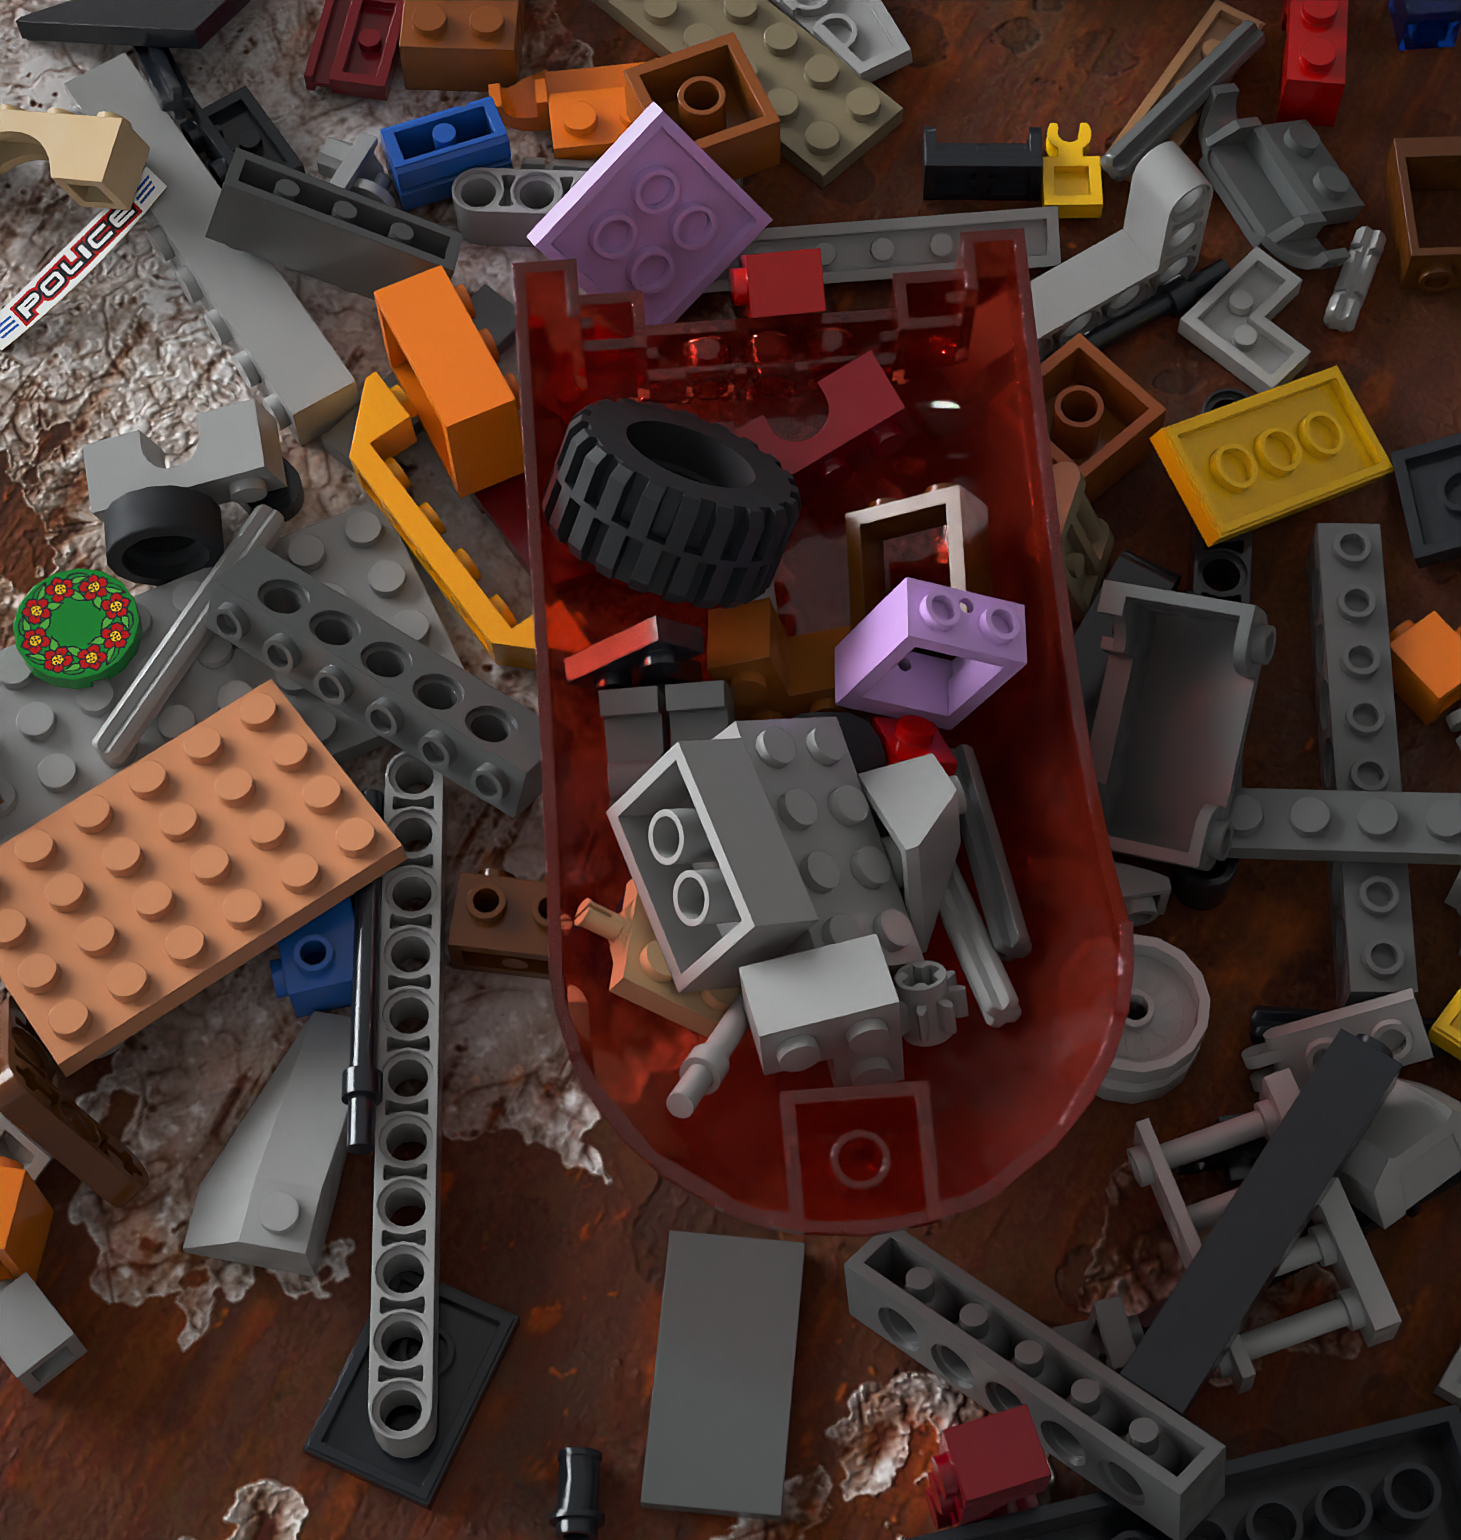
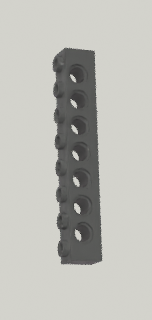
[1306,523,1418,1009]

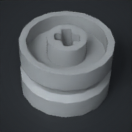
[1054,933,1211,1104]

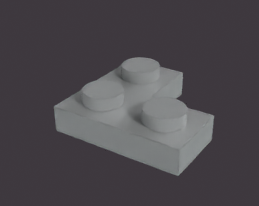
[1177,246,1311,393]

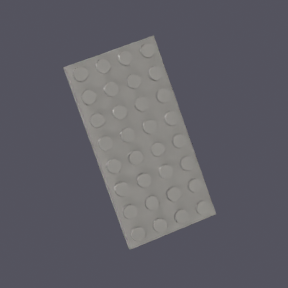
[0,501,464,845]

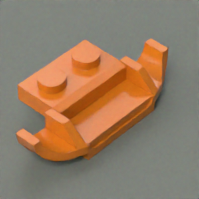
[488,58,657,160]

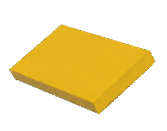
[1149,365,1394,547]

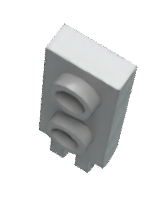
[1241,988,1434,1093]

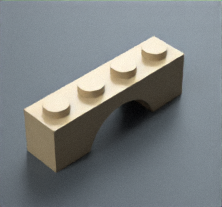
[0,104,150,210]

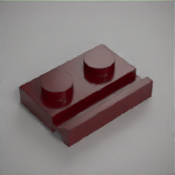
[304,0,404,101]

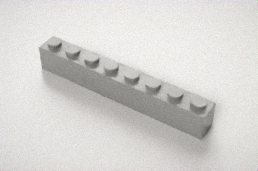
[64,53,361,446]

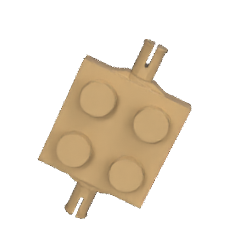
[574,878,742,1038]

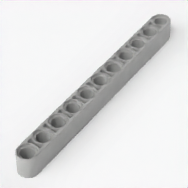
[368,750,448,1458]

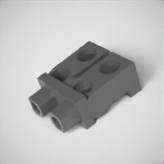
[598,680,735,808]

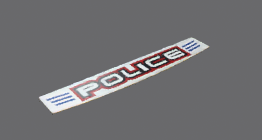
[0,167,167,351]

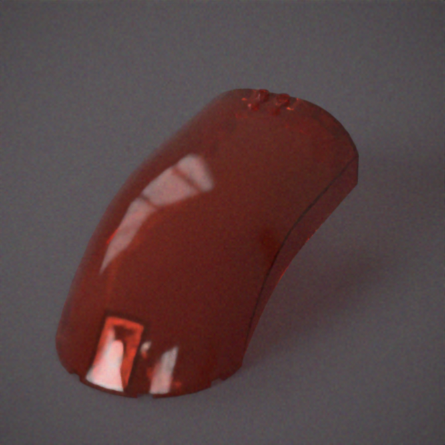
[512,228,1134,1237]

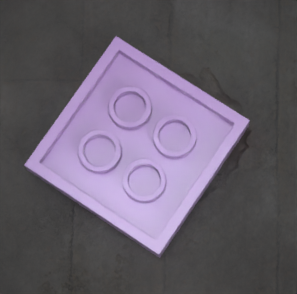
[526,101,773,349]

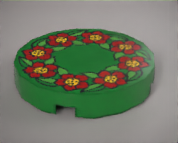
[13,568,143,690]

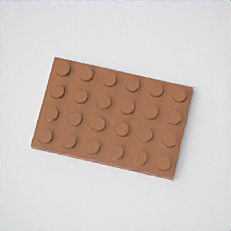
[0,679,408,1077]

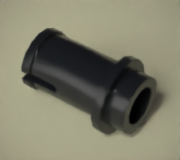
[549,1447,605,1540]

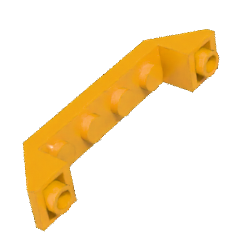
[349,371,594,674]

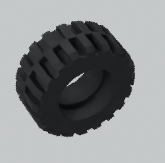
[542,398,802,609]

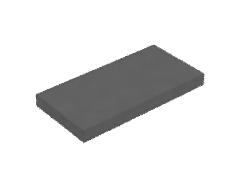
[640,1230,805,1521]

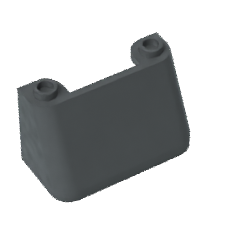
[1047,579,1276,871]

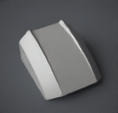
[1338,1078,1461,1229]

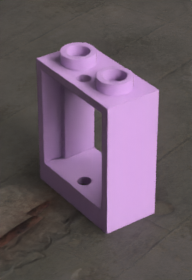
[834,577,1027,730]

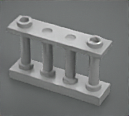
[1127,1068,1402,1395]

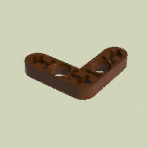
[0,995,149,1208]

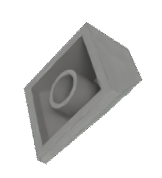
[858,753,967,953]

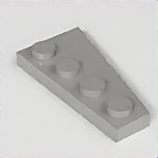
[771,0,913,82]

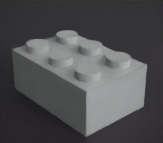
[606,738,819,993]

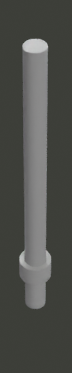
[666,990,750,1118]

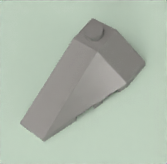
[183,1011,351,1277]

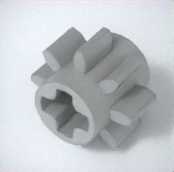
[892,960,969,1047]

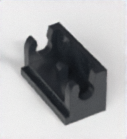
[922,126,1043,201]

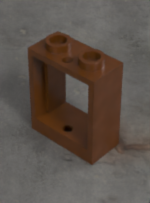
[1383,136,1461,292]
[845,483,993,660]

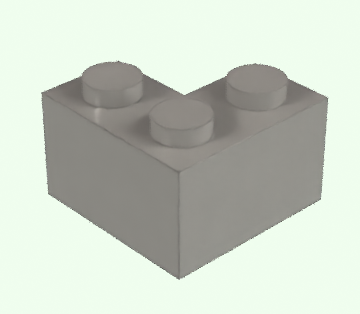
[739,933,905,1096]

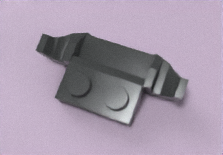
[1198,83,1365,270]

